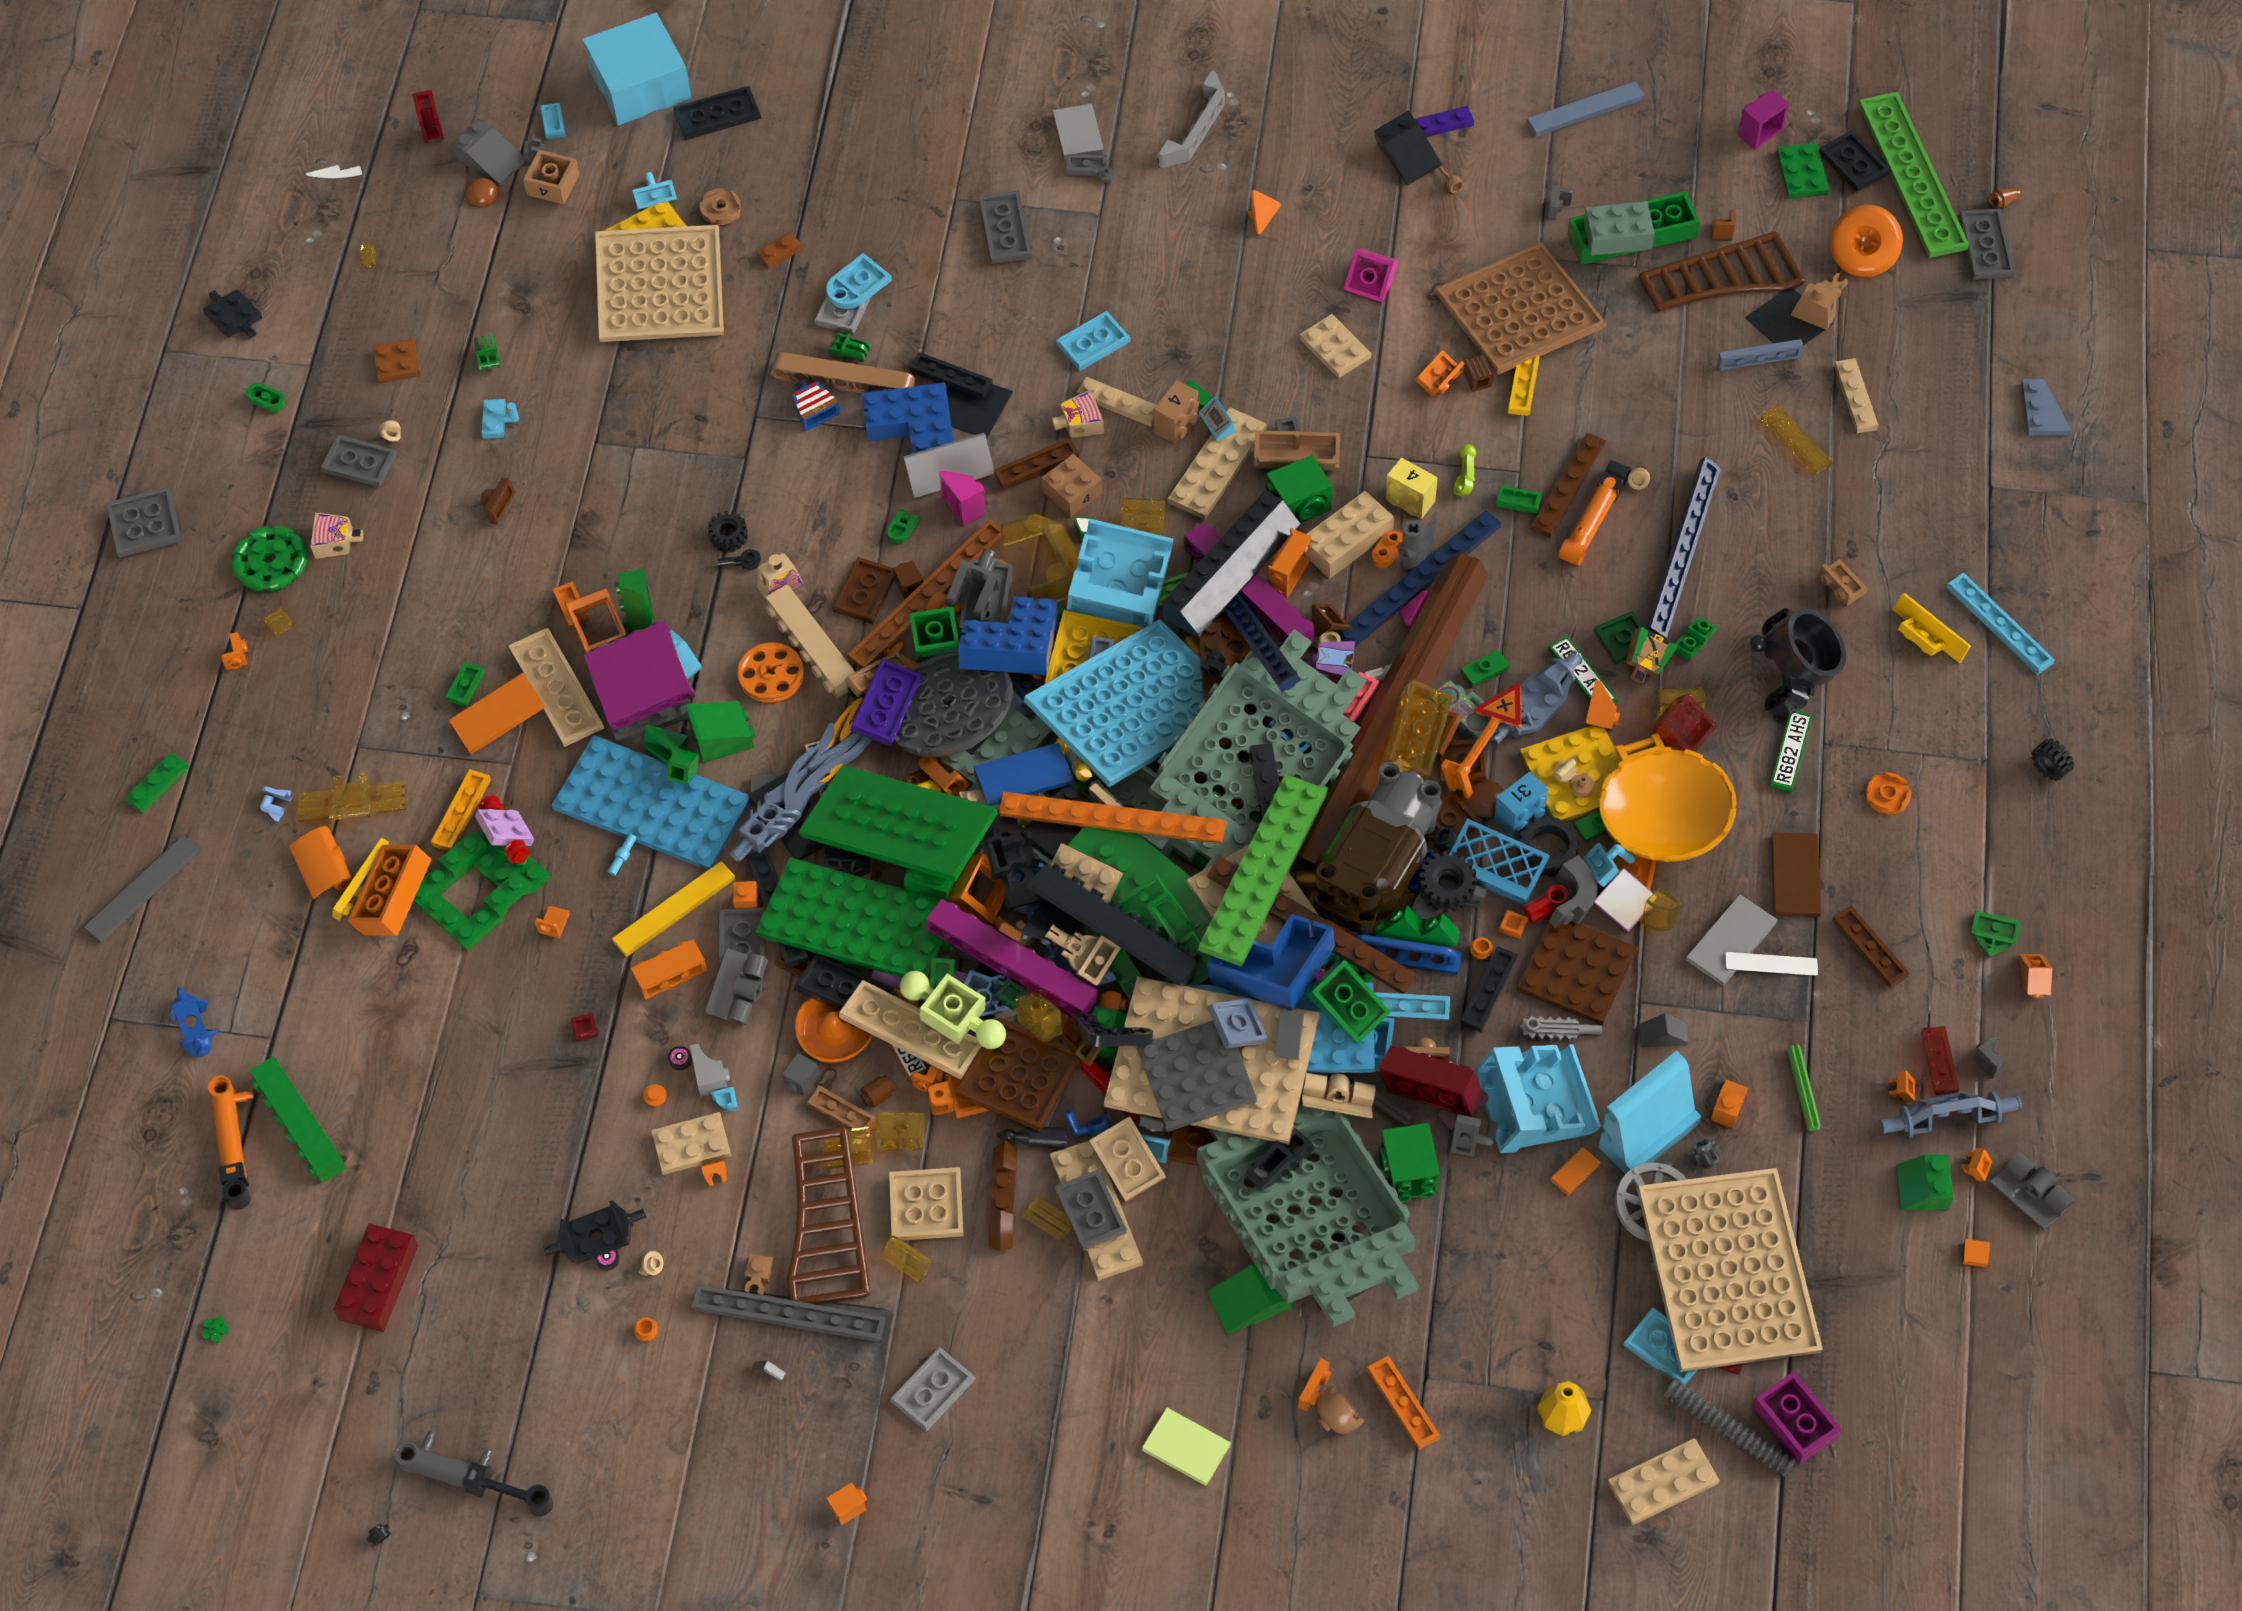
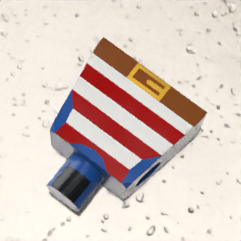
[792,381,840,432]

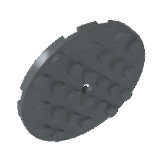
[894,650,1013,757]

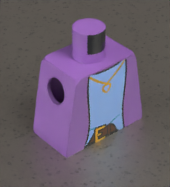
[1303,641,1355,677]

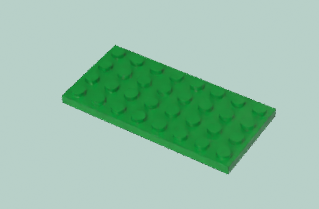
[756,857,959,980]

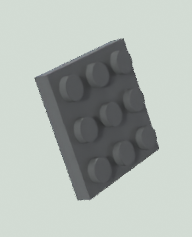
[106,487,182,558]

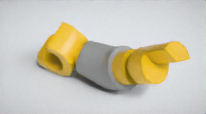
[1056,737,1092,781]

